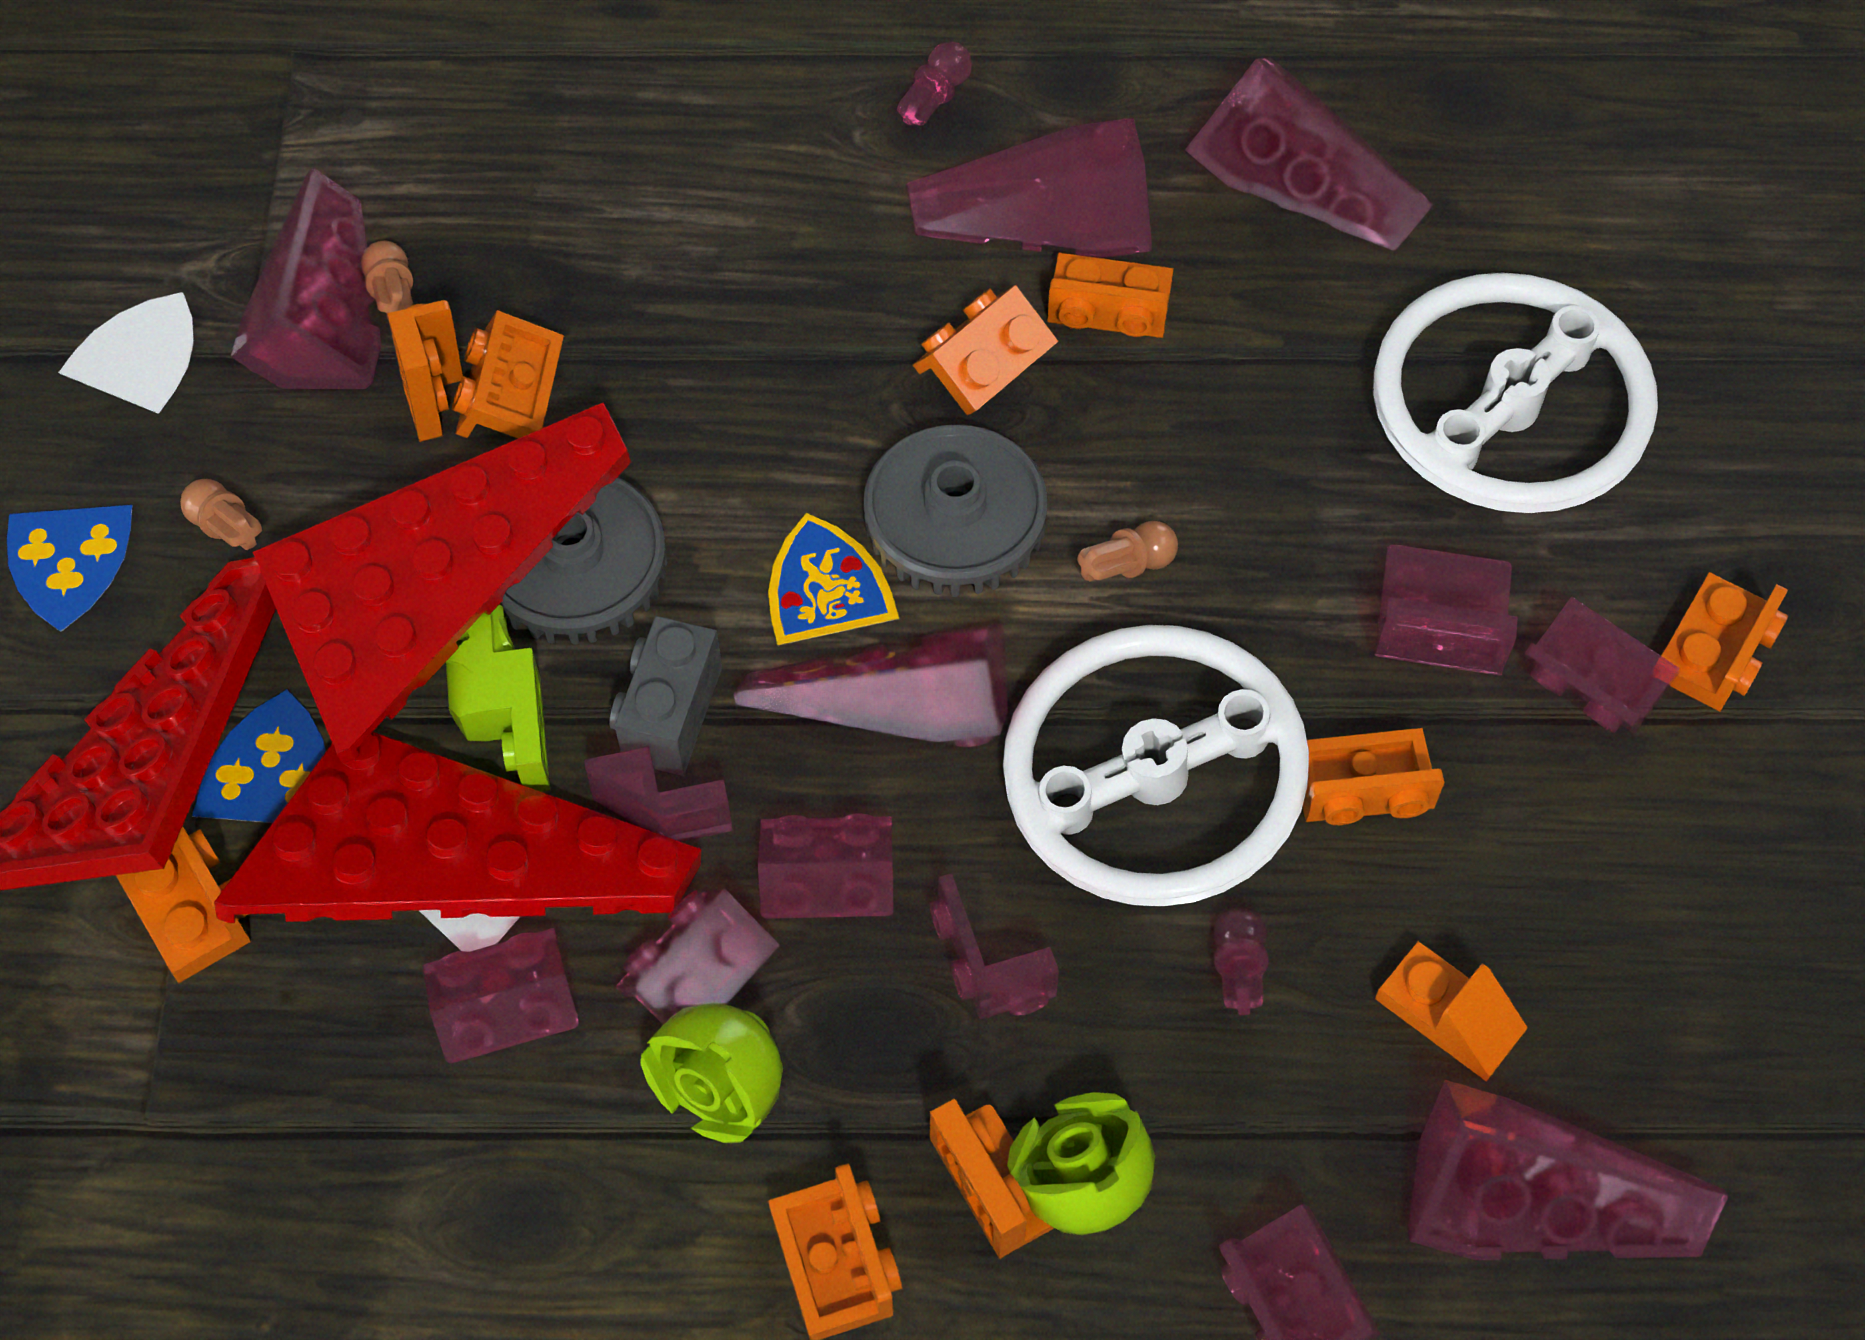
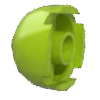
[641,1002,783,1143]
[1007,1092,1155,1235]

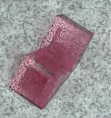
[584,747,733,842]

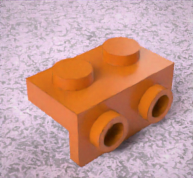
[913,285,1058,415]
[1303,728,1445,825]
[768,1163,902,1340]

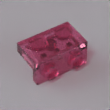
[1524,596,1680,734]
[758,813,893,919]
[616,889,780,1025]
[422,928,579,1063]
[1219,1204,1381,1340]

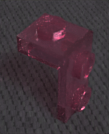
[929,873,1059,1020]

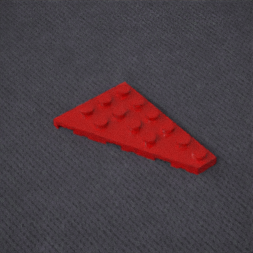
[253,402,631,764]
[0,557,276,891]
[214,732,702,923]

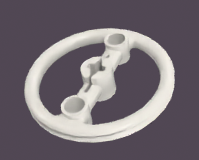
[1373,273,1658,513]
[1003,625,1309,906]

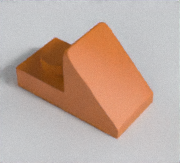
[1375,941,1528,1082]

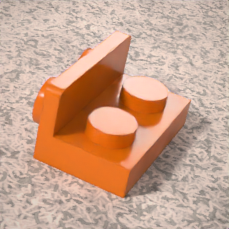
[1047,253,1174,338]
[387,300,463,442]
[452,310,564,439]
[1651,572,1789,712]
[116,826,251,983]
[930,1099,1054,1259]

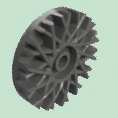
[864,425,1048,597]
[500,477,667,645]

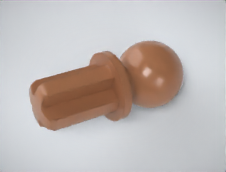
[361,241,413,320]
[180,479,262,550]
[1077,521,1178,581]

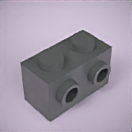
[610,616,722,776]

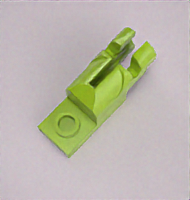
[446,604,550,792]

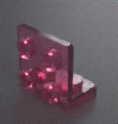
[1375,544,1518,676]

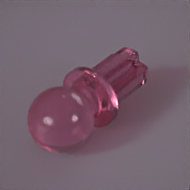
[897,41,972,126]
[1213,907,1269,1015]

